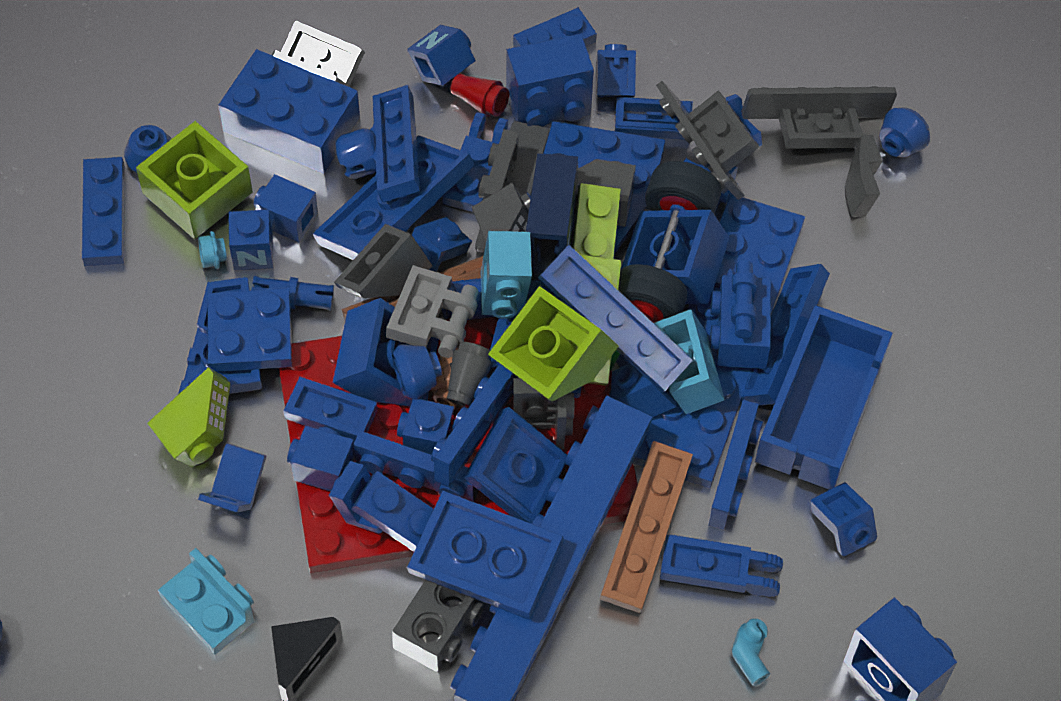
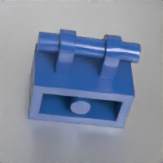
[710,260,771,369]

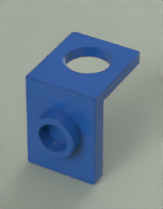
[198,444,266,512]

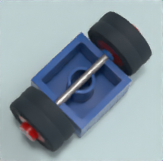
[618,161,730,323]

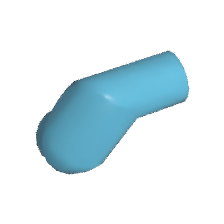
[732,618,770,686]

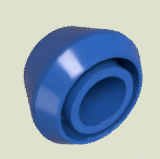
[879,107,930,157]
[124,125,172,173]
[392,344,442,400]

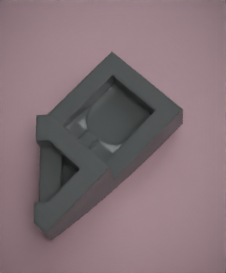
[845,135,883,217]

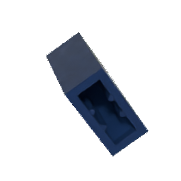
[526,153,578,281]

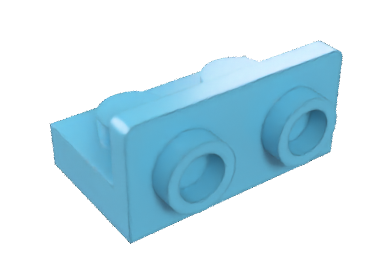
[158,548,255,655]

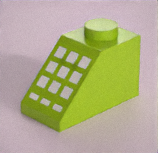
[147,367,230,468]

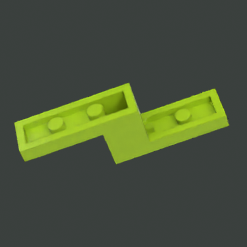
[566,183,621,386]

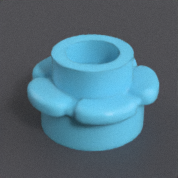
[198,231,227,270]

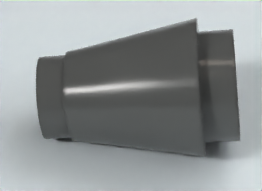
[446,342,493,407]

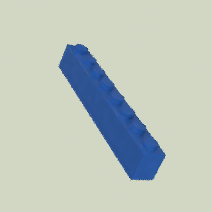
[450,395,652,701]

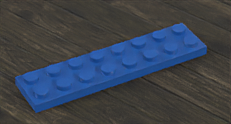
[633,194,805,489]

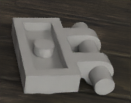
[386,265,478,358]

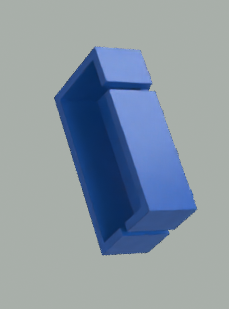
[755,305,893,490]

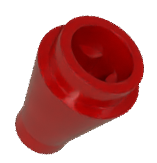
[451,73,509,117]

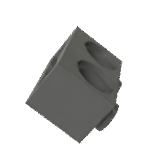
[392,579,485,672]

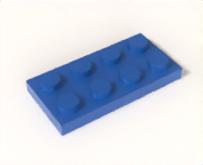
[312,135,475,260]

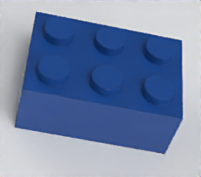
[218,49,360,174]

